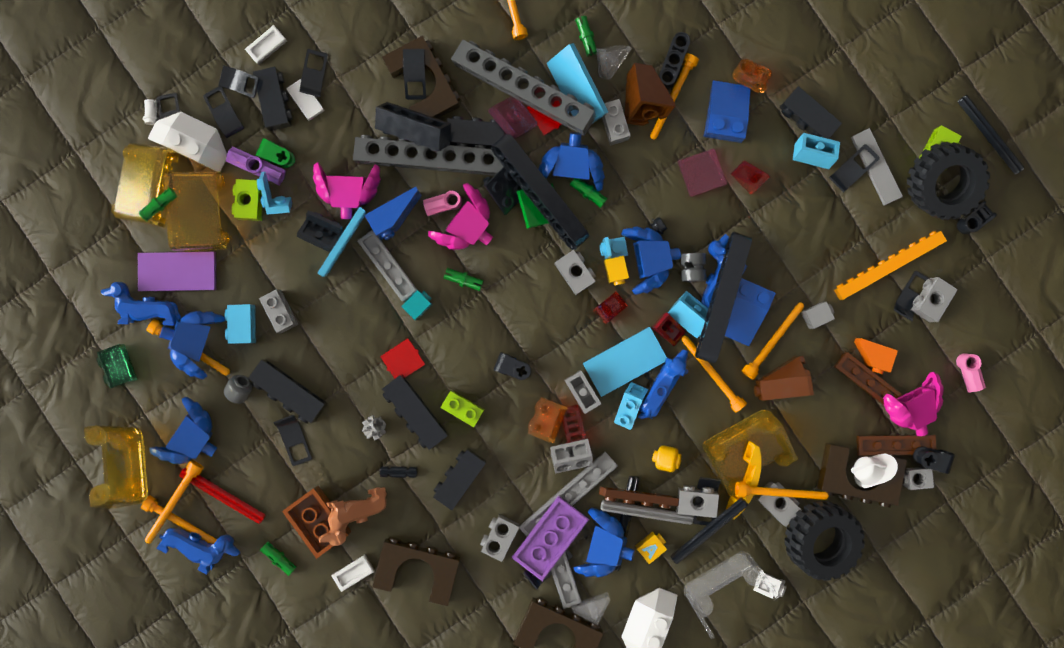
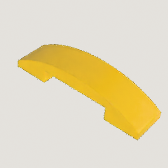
[726,441,761,520]

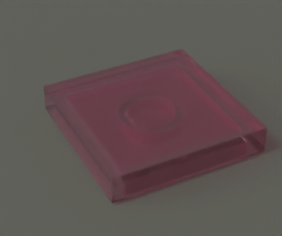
[488,97,538,139]
[678,148,727,197]

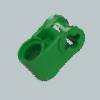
[255,138,295,168]

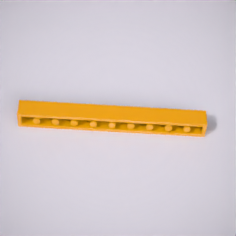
[834,230,947,300]

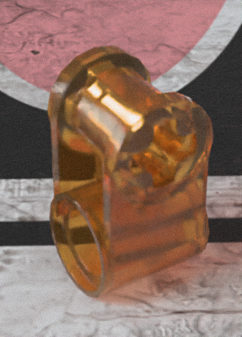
[732,59,772,93]

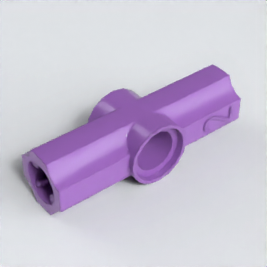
[226,146,286,186]

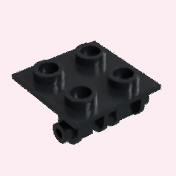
[483,167,522,215]

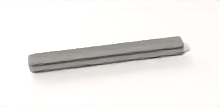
[601,500,694,525]

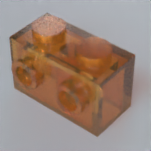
[527,397,567,443]

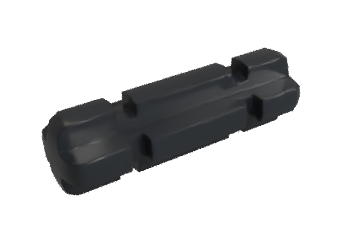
[380,466,418,478]

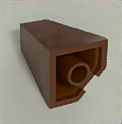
[625,63,676,126]
[754,356,814,401]

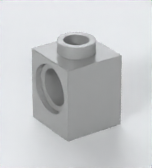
[801,301,835,329]
[903,467,934,490]

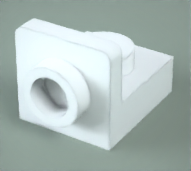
[753,572,786,600]

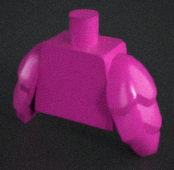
[313,162,381,219]
[428,183,493,250]
[883,372,943,436]

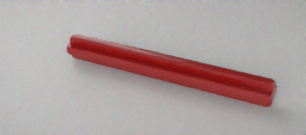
[179,468,266,524]

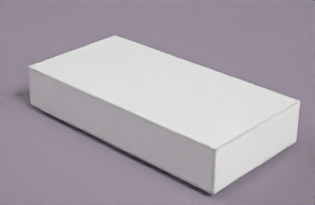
[245,25,287,65]
[286,79,325,121]
[331,555,375,592]

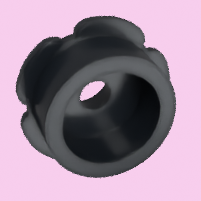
[651,217,668,234]

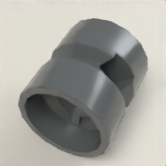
[681,253,707,282]

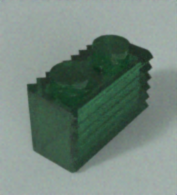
[97,344,138,389]

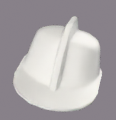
[851,454,898,488]

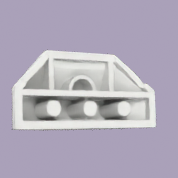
[148,112,227,173]
[622,587,678,648]

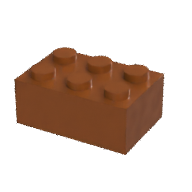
[282,485,352,559]

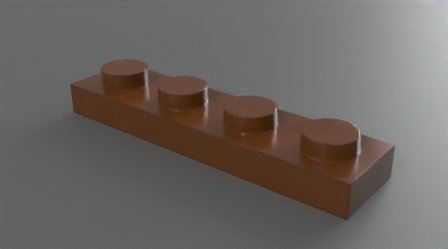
[834,352,903,406]
[857,435,936,456]
[599,486,679,509]

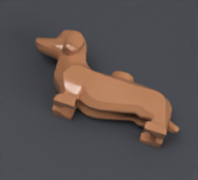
[319,487,387,546]

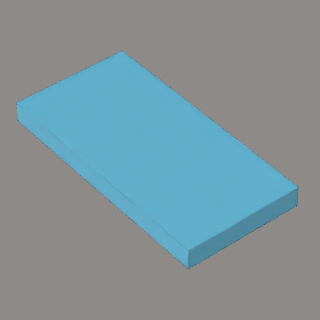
[546,43,608,124]
[318,207,366,277]
[583,327,667,397]

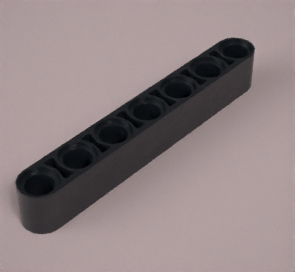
[491,134,589,250]
[695,232,752,364]

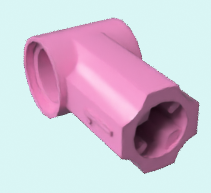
[423,191,463,216]
[956,353,986,392]

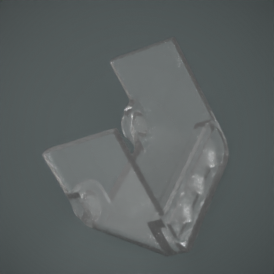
[684,551,779,640]

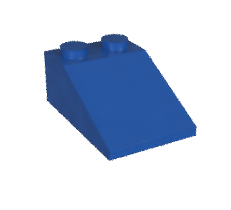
[704,80,750,143]
[365,187,422,240]
[725,278,776,346]

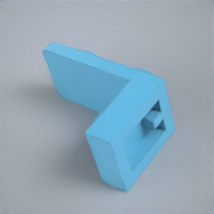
[257,172,292,215]
[599,237,628,260]
[614,382,649,430]

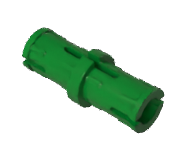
[575,16,598,57]
[570,178,608,208]
[138,187,178,222]
[444,267,484,292]
[260,541,297,576]

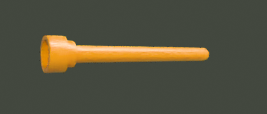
[507,0,528,40]
[650,53,699,140]
[741,302,804,380]
[146,318,230,376]
[682,336,747,413]
[145,460,204,544]
[735,482,829,500]
[141,495,217,544]

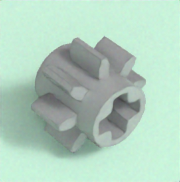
[362,415,386,440]

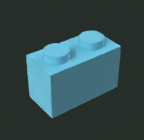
[793,133,840,169]
[668,291,708,338]
[224,304,256,344]

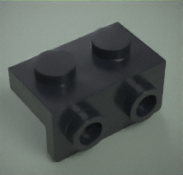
[297,210,343,252]

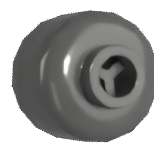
[224,375,253,404]

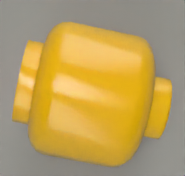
[652,445,682,473]

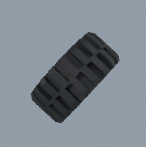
[907,142,990,220]
[784,501,865,581]

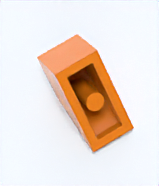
[854,338,898,375]

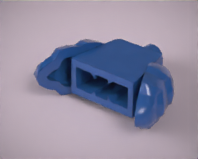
[538,133,605,192]
[621,226,681,295]
[159,311,225,380]
[149,397,218,464]
[573,508,635,577]

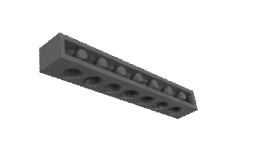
[451,40,596,136]
[353,135,504,176]

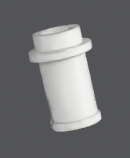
[143,99,159,125]

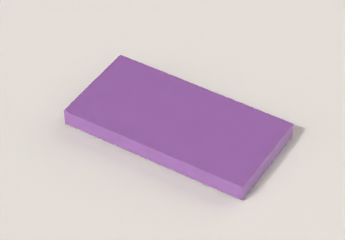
[138,252,216,291]
[512,495,589,581]

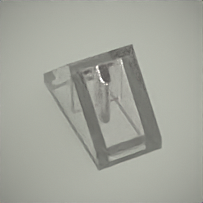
[596,45,632,80]
[572,592,610,625]

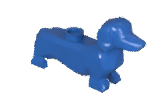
[701,234,747,308]
[101,282,181,326]
[638,350,688,419]
[156,528,240,575]

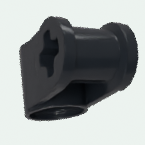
[957,200,997,234]
[493,352,532,380]
[913,446,955,474]

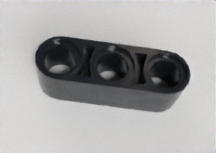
[659,32,690,89]

